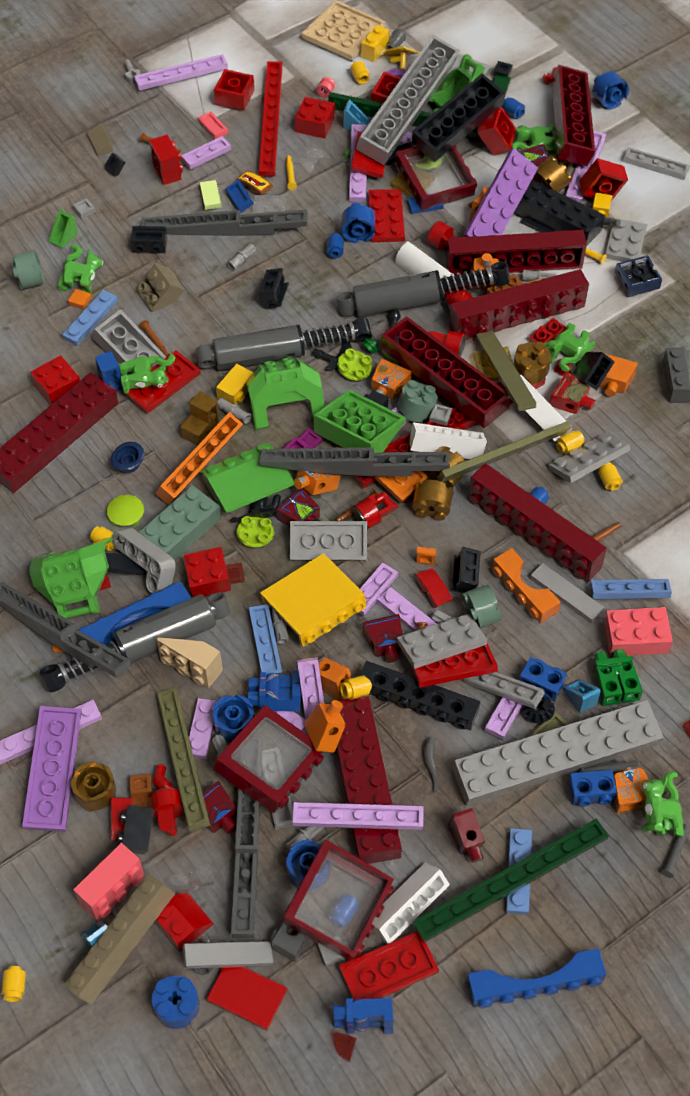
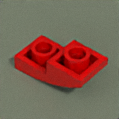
[529,318,566,343]
[415,568,453,608]
[110,798,133,841]

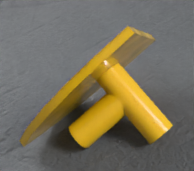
[383,46,420,70]

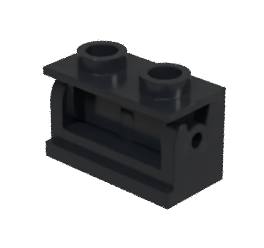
[130,226,168,253]
[258,268,289,308]
[451,546,481,593]
[116,805,154,855]

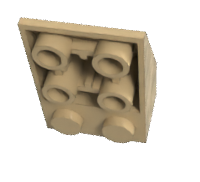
[157,637,223,688]

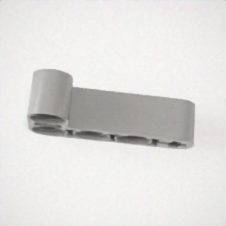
[112,528,176,593]

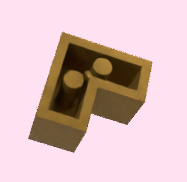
[180,391,220,446]

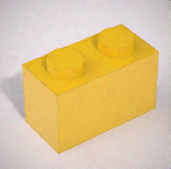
[361,25,390,62]
[216,364,254,404]

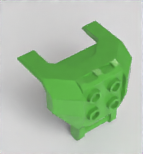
[429,54,484,113]
[246,358,325,430]
[29,537,114,620]

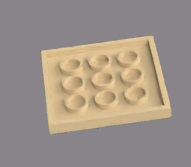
[302,0,386,61]

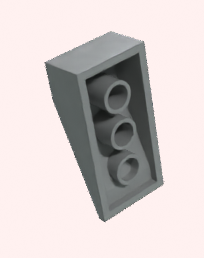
[92,309,166,373]

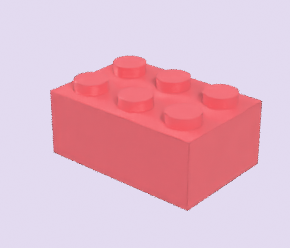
[603,607,673,657]
[73,843,145,922]

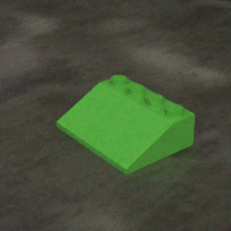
[314,389,406,453]
[201,443,295,513]

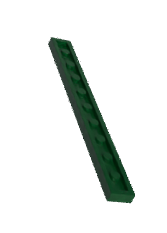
[328,92,481,140]
[412,818,609,943]

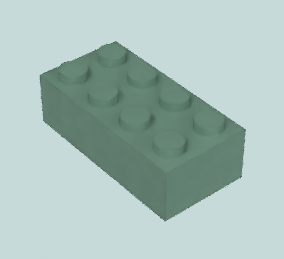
[139,485,221,560]

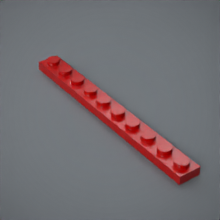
[259,61,283,176]

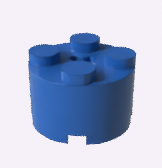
[592,71,629,109]
[341,202,375,243]
[213,694,254,742]
[286,840,330,891]
[152,976,200,1029]

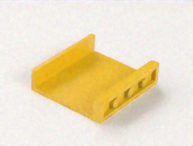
[260,553,367,647]

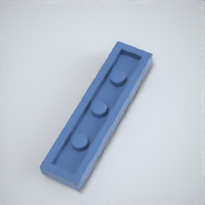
[62,290,118,346]
[590,579,672,599]
[249,604,282,675]
[506,828,532,915]

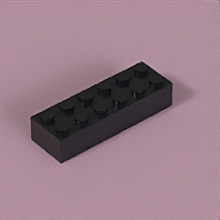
[411,73,505,163]
[514,180,606,246]

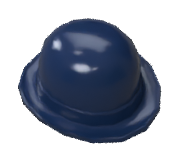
[110,442,144,473]

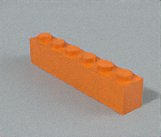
[155,412,243,505]

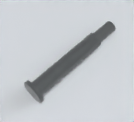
[581,760,639,772]
[661,824,689,878]

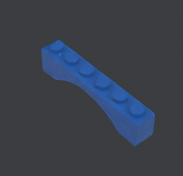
[79,582,191,646]
[467,948,606,1008]

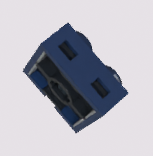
[615,255,662,297]

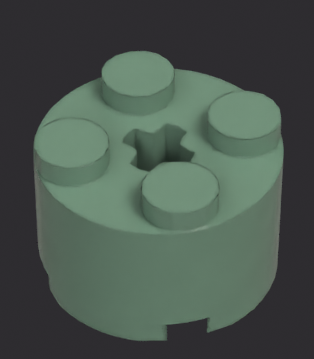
[11,251,45,290]
[396,380,437,423]
[463,584,502,629]

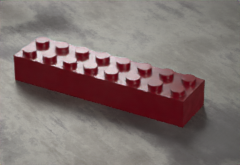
[551,64,595,167]
[446,230,587,275]
[449,269,589,340]
[381,316,510,428]
[0,372,119,494]
[468,463,607,583]
[329,696,402,864]

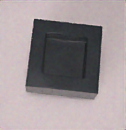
[493,61,513,77]
[104,153,126,176]

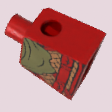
[549,372,596,414]

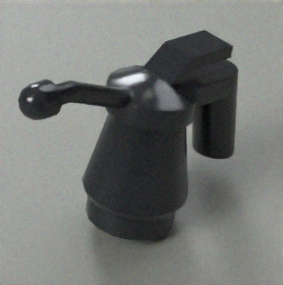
[231,494,281,523]

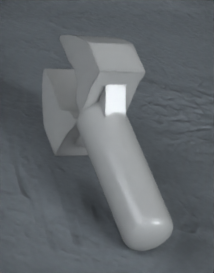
[124,59,141,83]

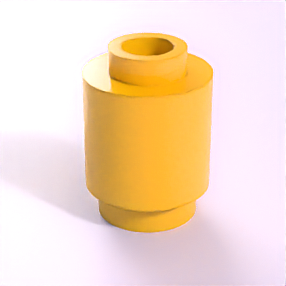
[350,61,370,85]
[556,430,585,455]
[598,462,623,491]
[90,526,116,551]
[340,675,372,700]
[1,966,26,1002]

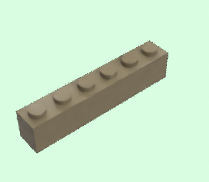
[64,873,175,1005]

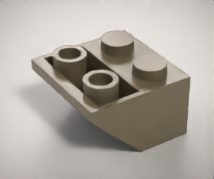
[136,263,185,312]

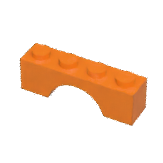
[492,548,561,624]

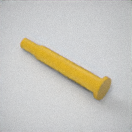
[286,155,297,190]
[585,248,607,264]

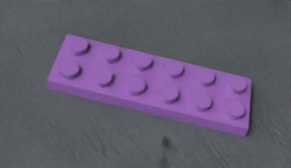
[463,148,538,237]
[22,706,82,832]

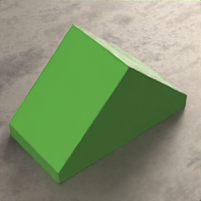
[49,210,78,248]

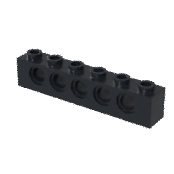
[359,660,480,731]

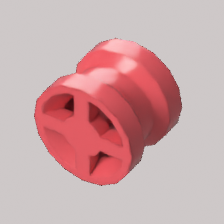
[316,77,335,98]

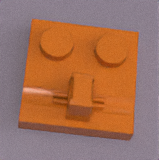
[375,471,428,503]

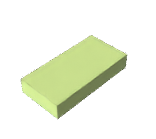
[200,180,221,210]

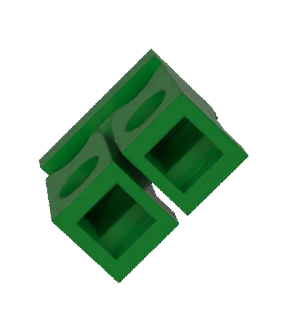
[593,649,643,706]

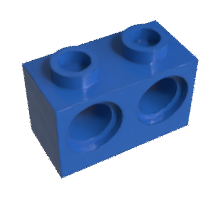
[95,351,123,391]
[519,657,567,702]
[568,770,617,807]

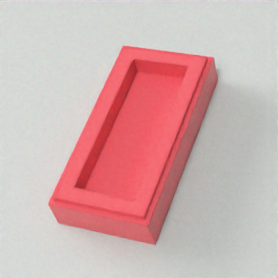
[198,111,228,139]

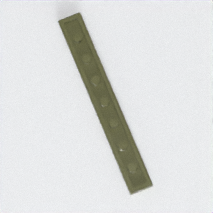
[476,331,536,411]
[437,421,571,482]
[157,688,211,832]

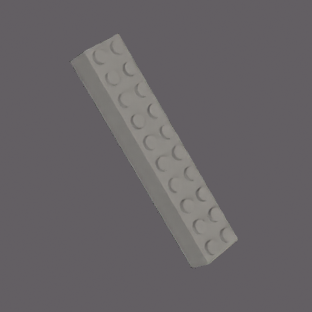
[356,35,460,165]
[452,700,664,806]

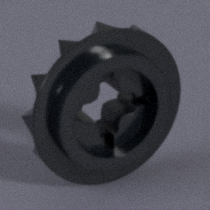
[522,697,555,723]

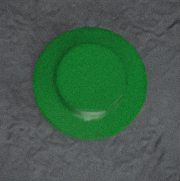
[362,338,378,354]

